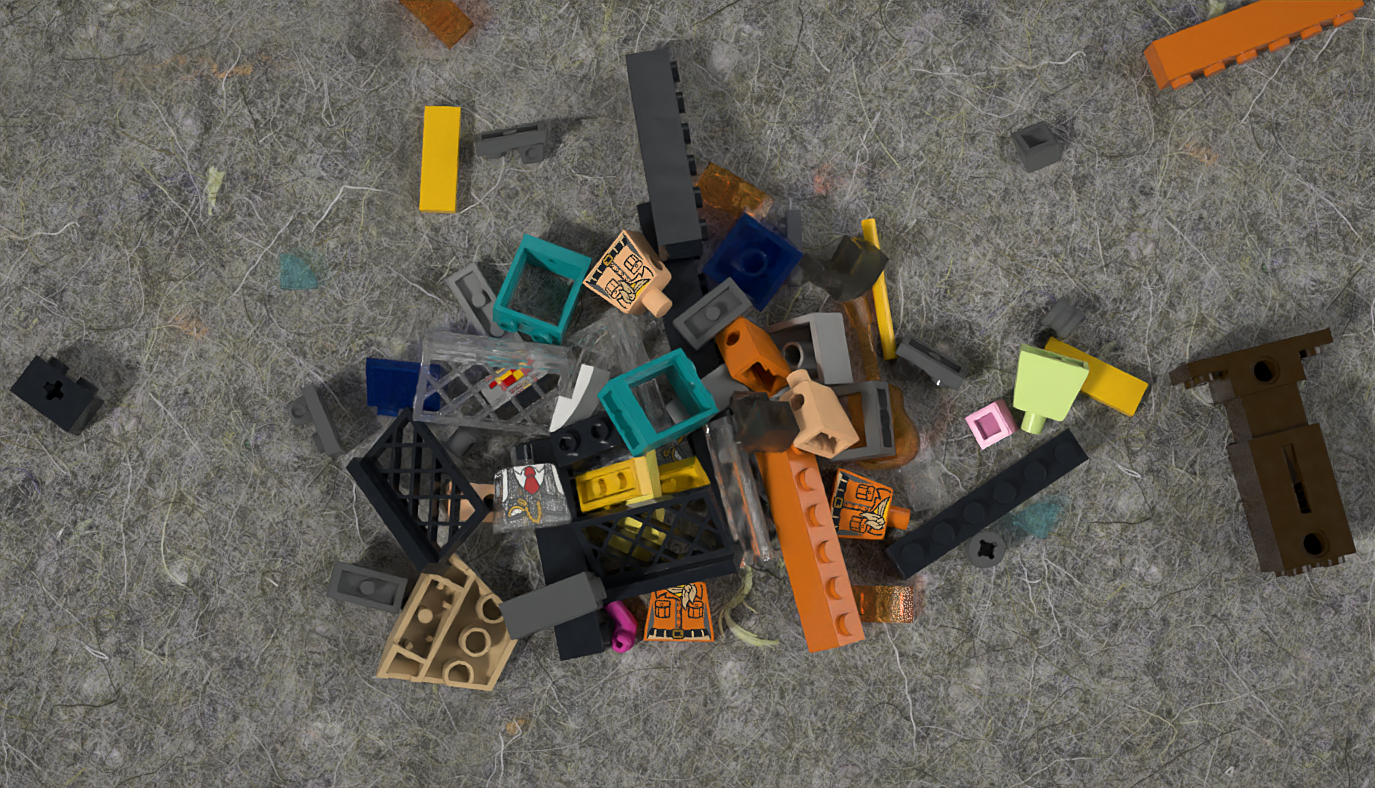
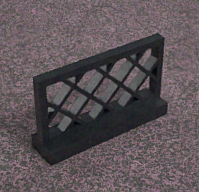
[346,406,491,575]
[571,484,744,604]

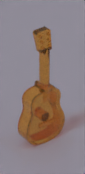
[843,295,920,471]

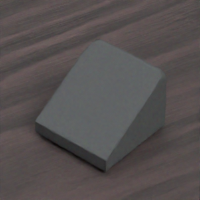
[1011,121,1060,173]

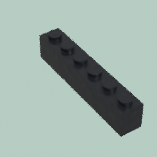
[625,48,709,262]
[881,428,1089,580]
[518,438,611,661]

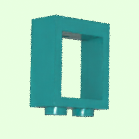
[493,234,592,346]
[597,348,719,458]

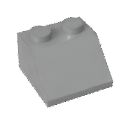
[761,312,853,398]

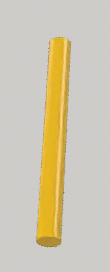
[861,218,898,361]

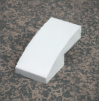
[549,364,611,432]

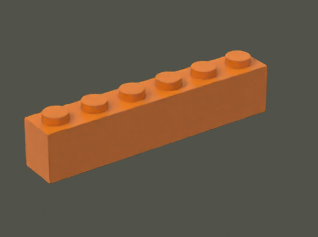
[1144,0,1364,90]
[751,427,865,653]

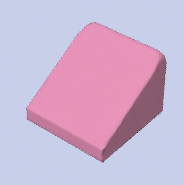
[965,399,1019,449]

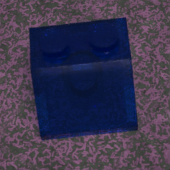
[702,205,804,312]
[366,357,449,422]

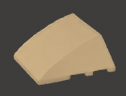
[375,543,518,691]

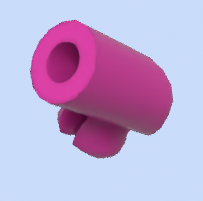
[604,600,638,653]

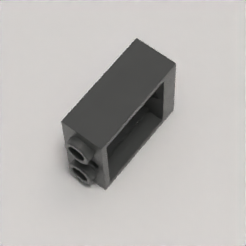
[815,380,896,466]
[498,572,607,640]

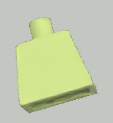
[1013,343,1089,435]

